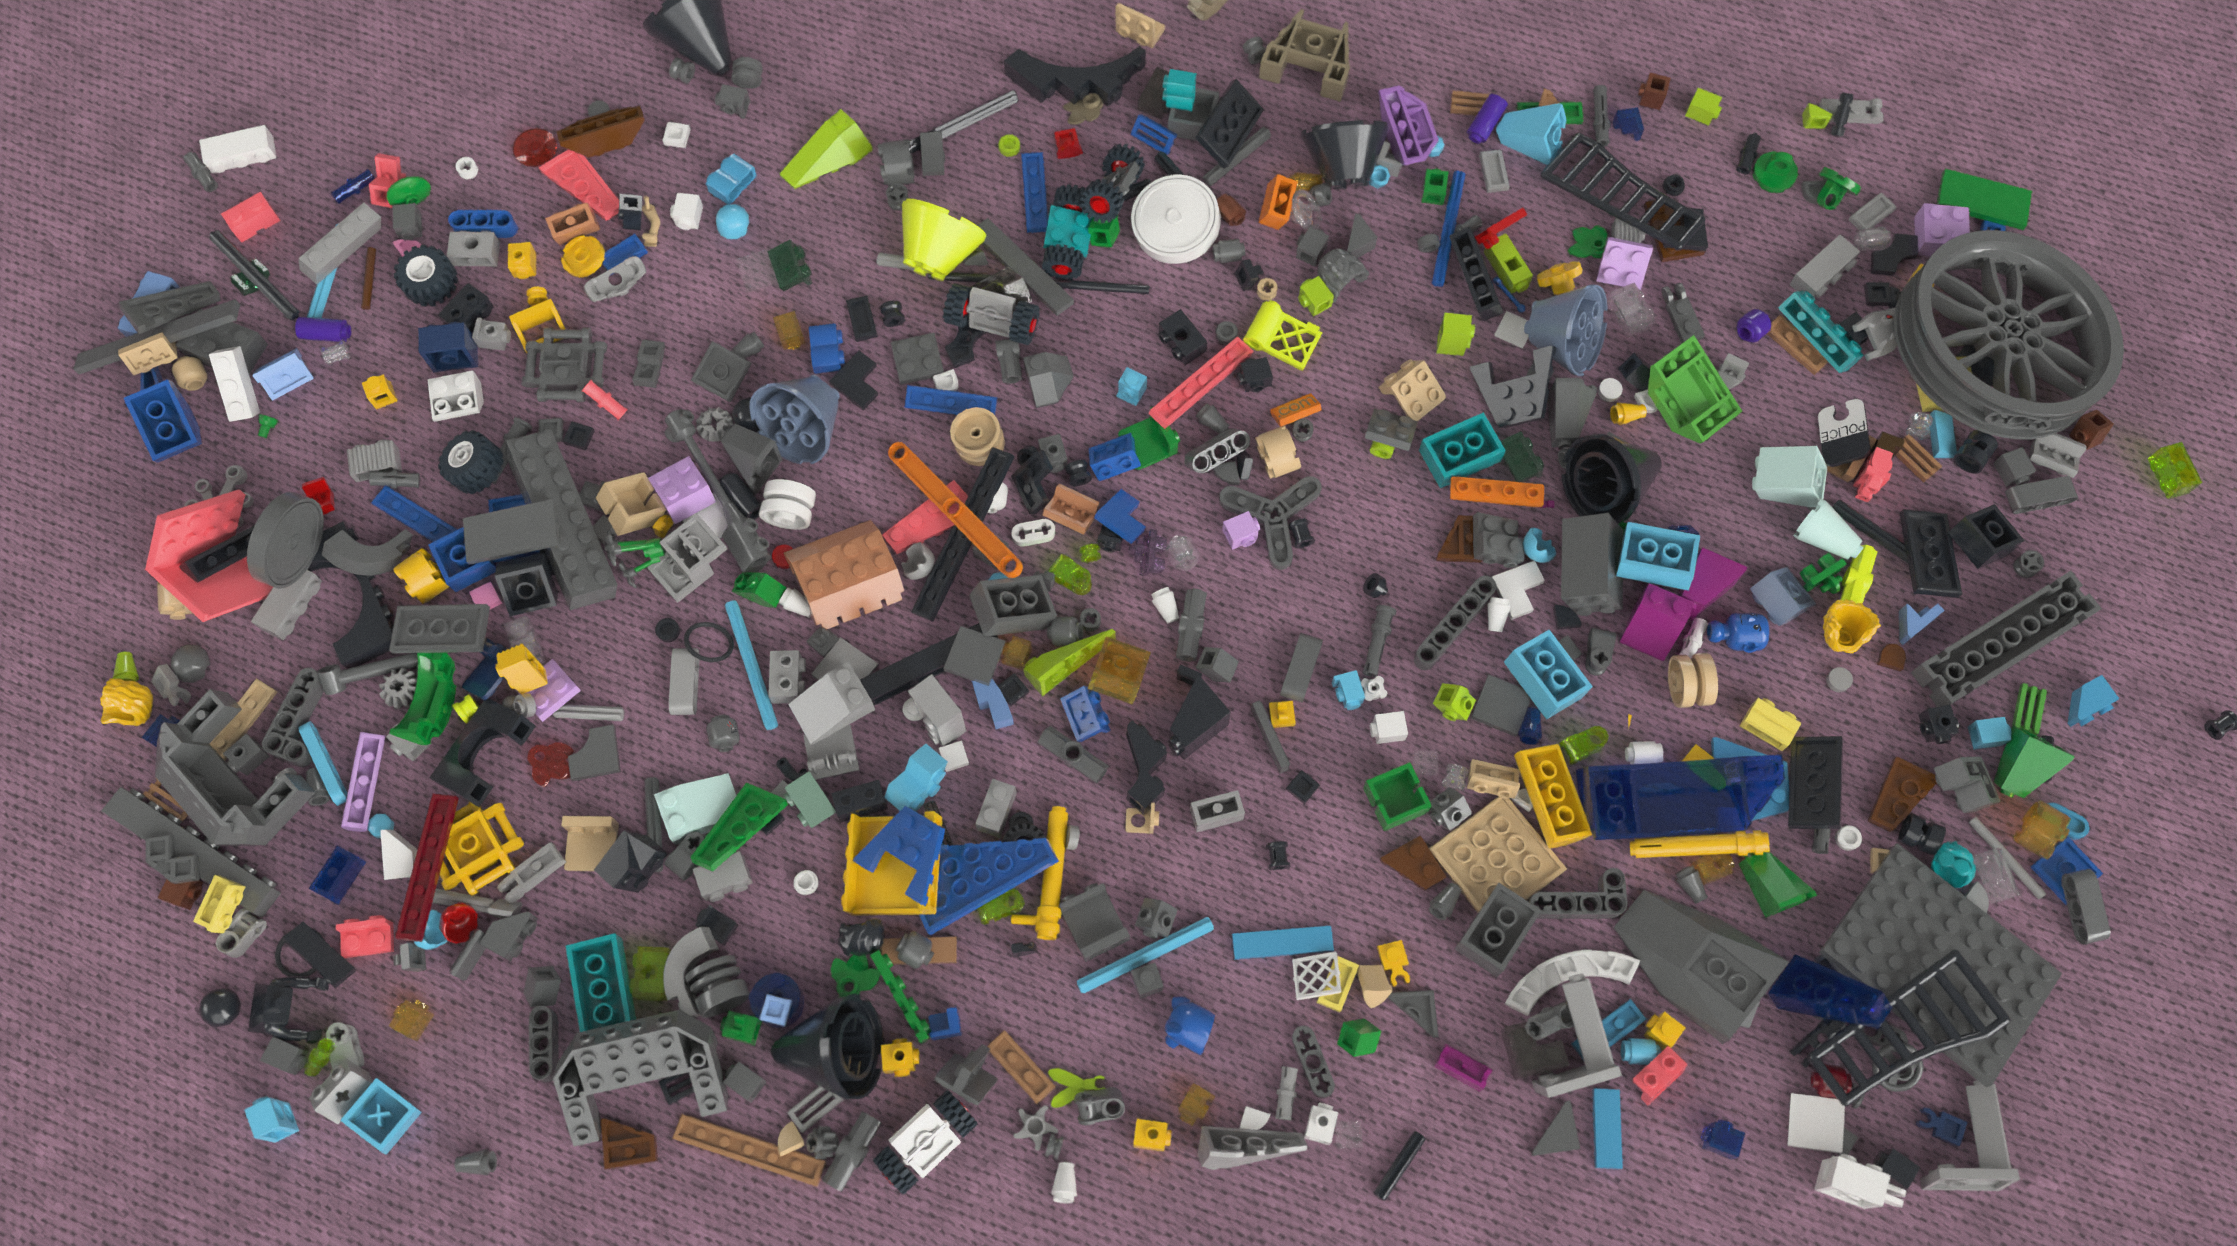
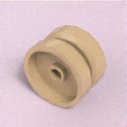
[950,407,1005,466]
[1668,653,1718,708]

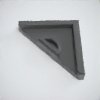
[1387,990,1438,1038]
[1531,1101,1580,1156]

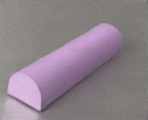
[341,732,385,832]

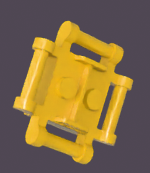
[440,802,524,896]

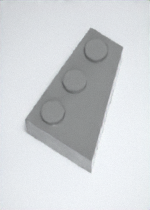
[908,674,966,747]

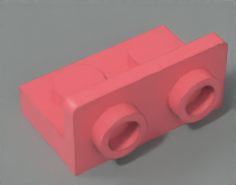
[336,915,394,959]
[1633,1047,1688,1105]

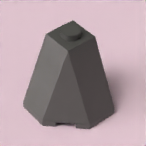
[1547,378,1597,450]
[721,424,783,495]

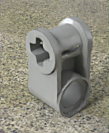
[216,908,267,958]
[326,1022,364,1069]

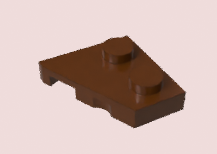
[1436,515,1482,563]
[1380,835,1447,891]
[601,1118,658,1170]

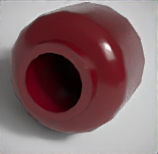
[1810,1064,1852,1099]

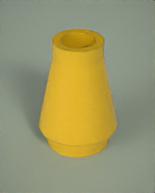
[1610,403,1647,425]

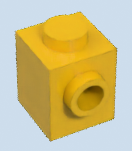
[508,242,536,279]
[1643,1012,1686,1050]
[1133,1119,1172,1151]

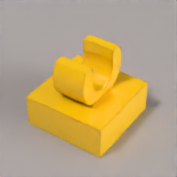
[1269,701,1296,728]

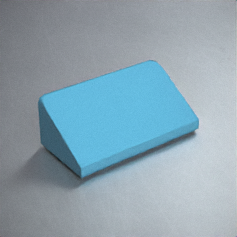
[1928,410,1957,458]

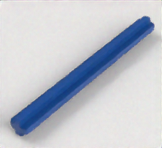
[1432,170,1465,287]

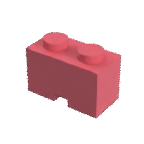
[221,192,281,243]

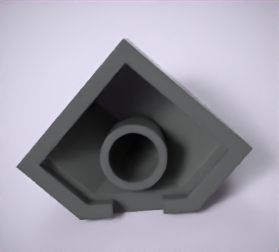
[1023,352,1074,409]

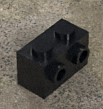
[438,283,494,334]

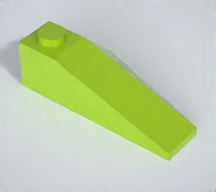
[780,109,873,189]

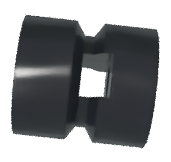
[1953,430,1998,474]
[1898,813,1946,856]

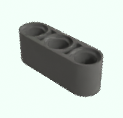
[1184,428,1250,473]
[2005,476,2078,514]
[1280,633,1323,703]
[2061,869,2110,945]
[529,1005,559,1083]

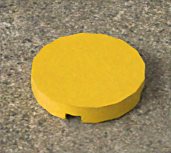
[561,235,605,278]

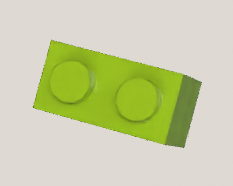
[1436,313,1475,356]

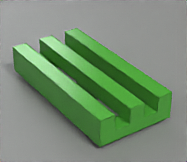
[2012,683,2047,735]

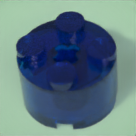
[749,972,804,1028]

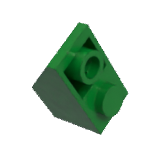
[731,572,786,608]

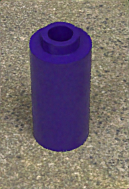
[1467,94,1508,144]
[295,317,351,342]

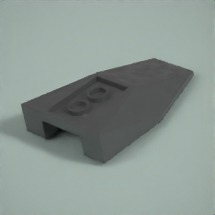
[1614,890,1789,1044]

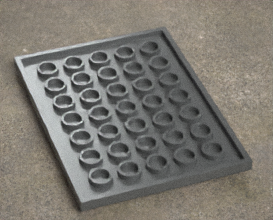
[1819,843,2062,1088]

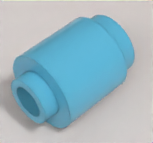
[1621,1038,1660,1065]

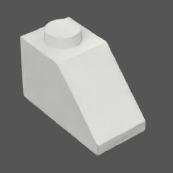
[380,830,418,880]

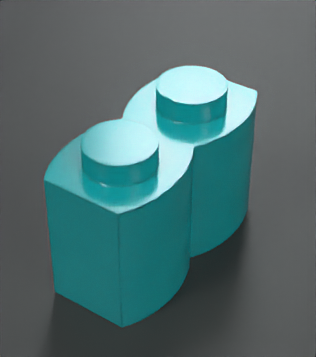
[1162,69,1196,111]

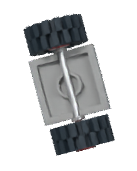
[943,283,1040,345]

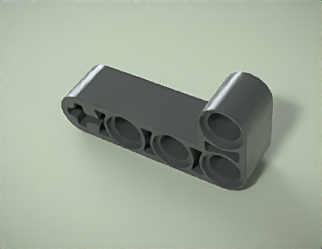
[262,668,324,767]
[1528,868,1627,919]

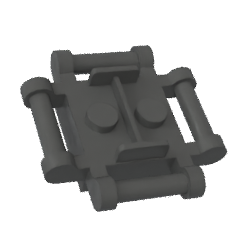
[521,327,607,402]

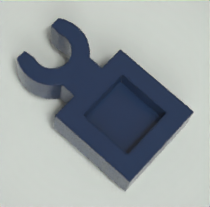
[1915,1108,1968,1147]

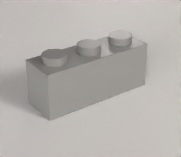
[1789,235,1860,298]
[251,570,322,641]

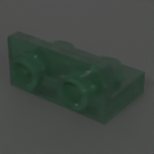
[767,240,812,291]
[1501,431,1544,482]

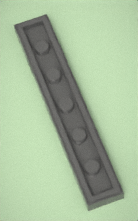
[977,218,1074,316]

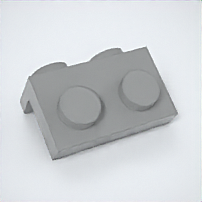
[2029,433,2086,478]

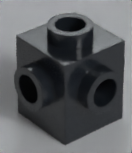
[1919,705,1959,744]

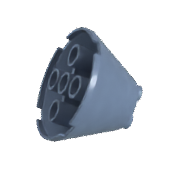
[1524,284,1608,376]
[750,375,840,464]

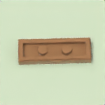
[1767,314,1828,375]
[881,937,957,965]
[987,1030,1056,1104]

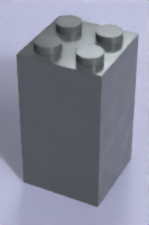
[1561,513,1623,616]

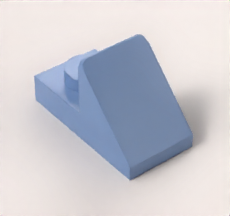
[1899,604,1945,645]

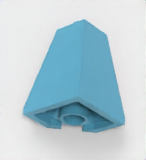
[1496,103,1566,165]

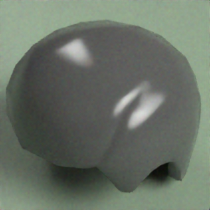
[171,644,210,683]

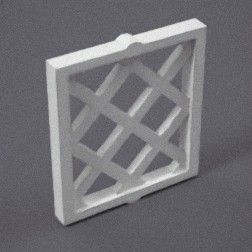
[1292,952,1342,1000]

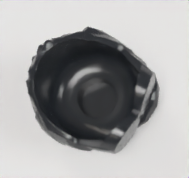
[837,918,885,956]

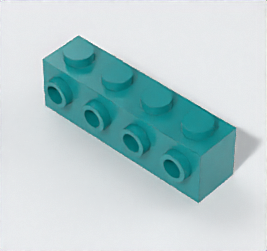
[1778,291,1864,373]

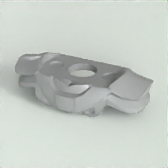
[584,256,646,302]

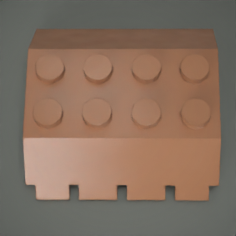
[784,520,904,630]

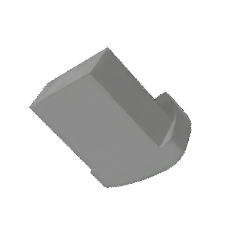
[1718,353,1749,389]

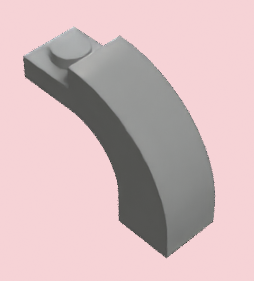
[664,927,719,1018]

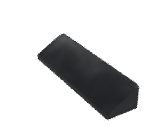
[179,525,255,583]

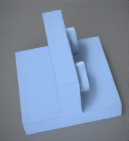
[253,348,314,400]

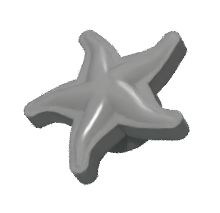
[1014,1105,1058,1151]

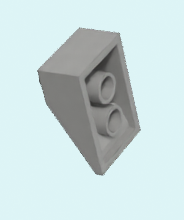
[788,662,875,745]

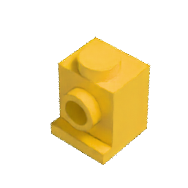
[362,374,398,409]

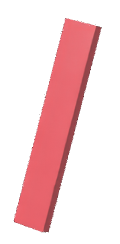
[1148,336,1254,429]

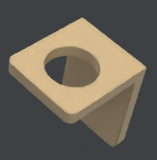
[1126,803,1159,834]

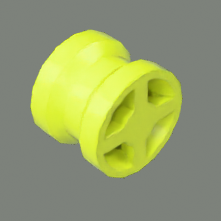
[452,694,479,724]

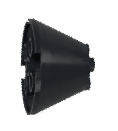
[1301,120,1389,190]

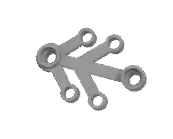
[184,465,254,528]

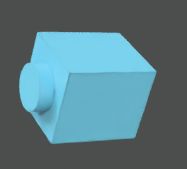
[1968,717,2011,750]

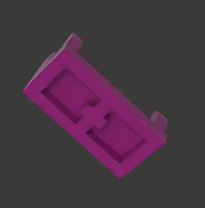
[1434,1044,1493,1092]

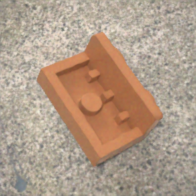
[1043,484,1099,535]

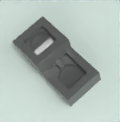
[632,340,665,388]

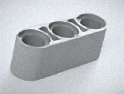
[669,648,700,715]

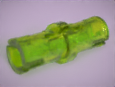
[304,1038,335,1077]

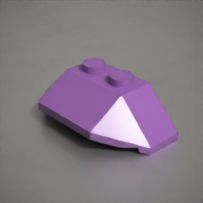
[1379,86,1439,165]

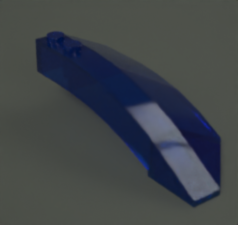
[1576,755,1785,841]

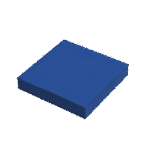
[2030,836,2103,905]

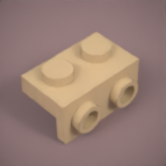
[1467,759,1520,799]

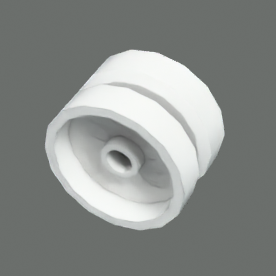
[759,479,816,530]

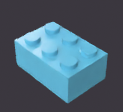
[1616,522,1700,590]
[1504,630,1593,720]

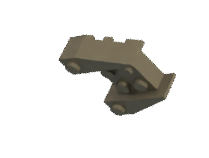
[1259,9,1350,102]

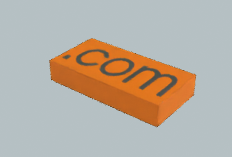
[1270,393,1322,427]

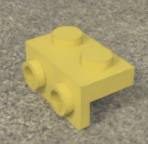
[193,875,246,933]

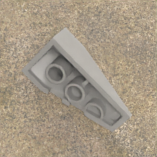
[1198,1126,1307,1170]

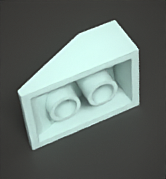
[654,773,737,845]

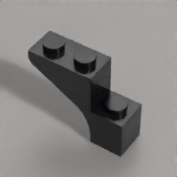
[1126,720,1167,815]

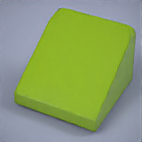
[1802,103,1832,129]

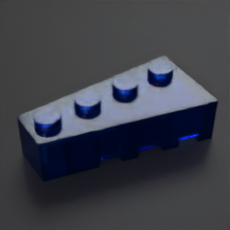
[1768,954,1892,1028]

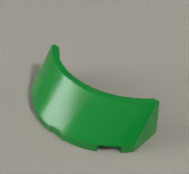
[389,653,456,745]

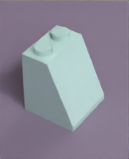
[1752,446,1828,507]

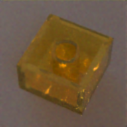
[1088,637,1151,705]

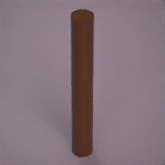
[361,247,376,310]

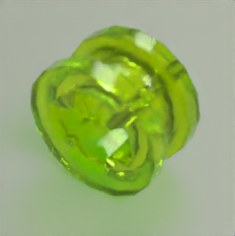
[1079,544,1101,563]

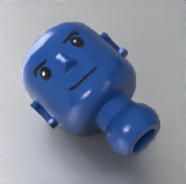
[1707,613,1769,653]

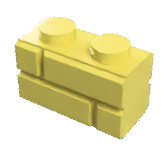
[1740,698,1801,751]

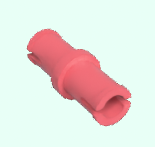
[582,380,628,420]

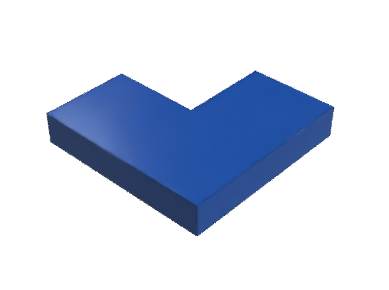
[1094,489,1146,544]

